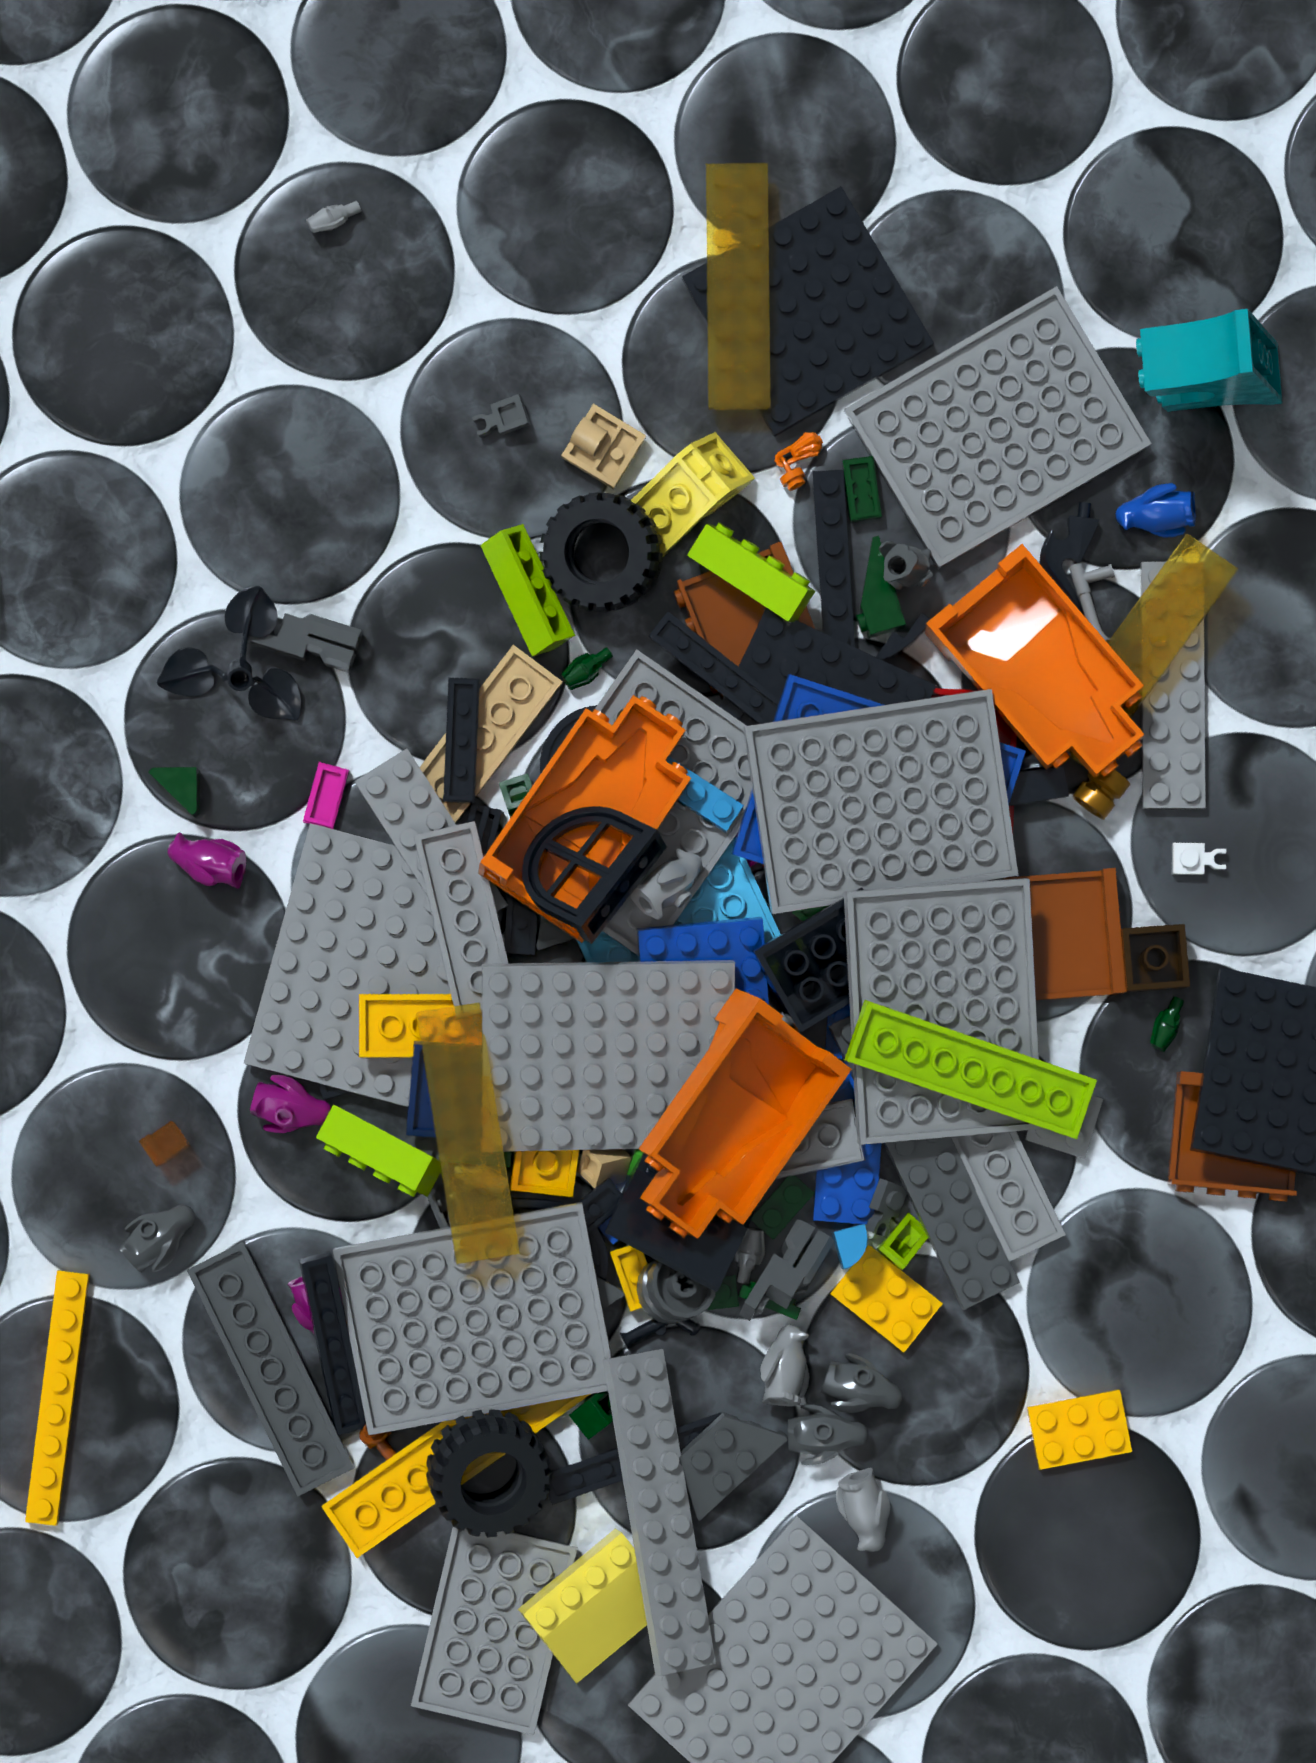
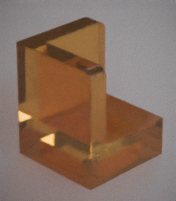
[139,1121,191,1167]

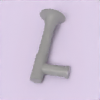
[1069,563,1115,645]

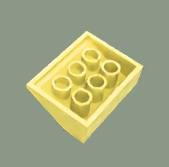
[518,1528,647,1684]

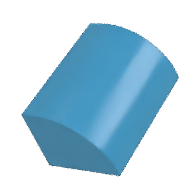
[831,1224,867,1269]

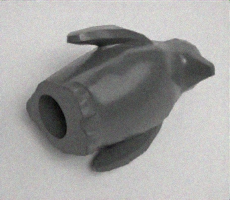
[879,541,933,590]
[119,1205,195,1273]
[820,1353,903,1413]
[788,1404,868,1465]

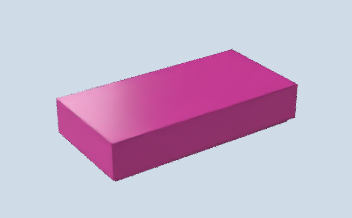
[303,762,350,829]

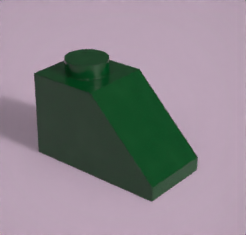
[569,1391,613,1440]

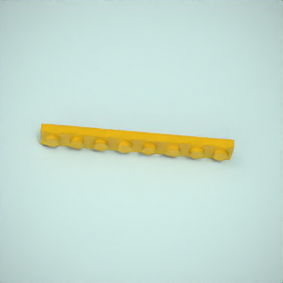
[25,1270,90,1526]

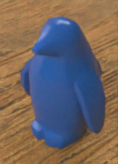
[1115,483,1196,537]

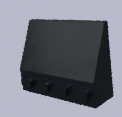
[753,887,863,1033]
[605,1153,755,1292]

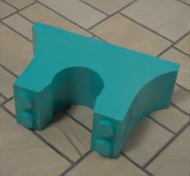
[1136,309,1283,412]

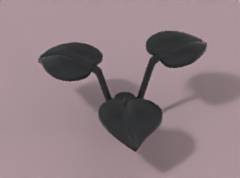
[157,586,301,720]

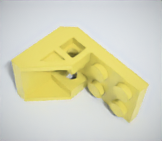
[631,432,755,557]

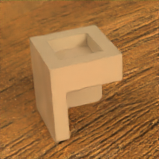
[577,1149,632,1188]

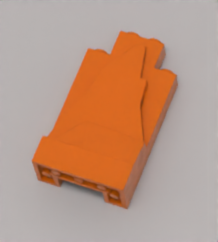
[925,544,1145,778]
[478,695,691,943]
[638,988,852,1239]

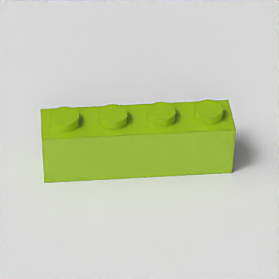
[687,522,815,622]
[480,524,575,657]
[316,1104,445,1197]

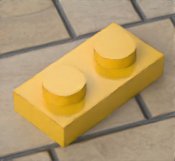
[610,1246,647,1312]

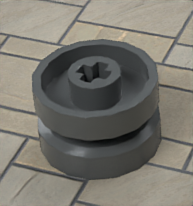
[636,1259,716,1324]

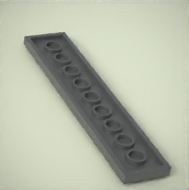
[828,1016,1020,1310]

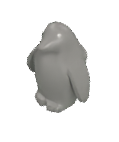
[630,848,702,920]
[760,1324,809,1407]
[836,1468,890,1552]

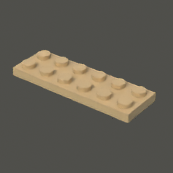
[420,645,563,823]

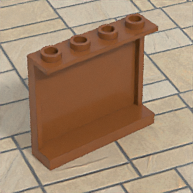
[673,542,815,700]
[1001,868,1126,1001]
[1168,1071,1297,1202]

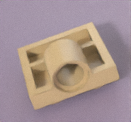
[561,404,646,490]

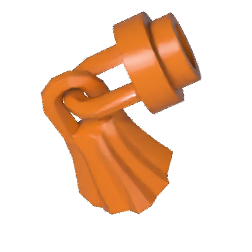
[774,432,823,491]

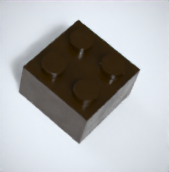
[1121,924,1190,993]

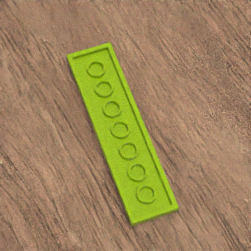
[844,1000,1097,1139]

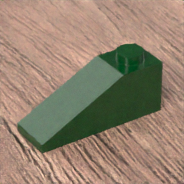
[856,536,906,639]

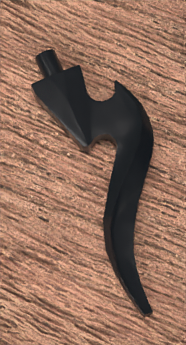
[1039,502,1099,614]

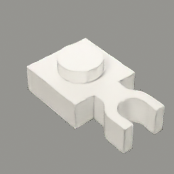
[1172,843,1226,875]

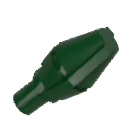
[561,647,613,690]
[1150,996,1184,1052]

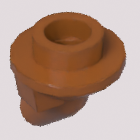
[359,1424,396,1460]

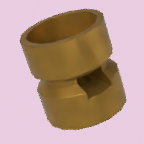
[1072,770,1131,820]

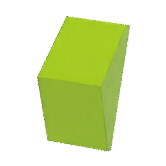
[877,1212,928,1270]

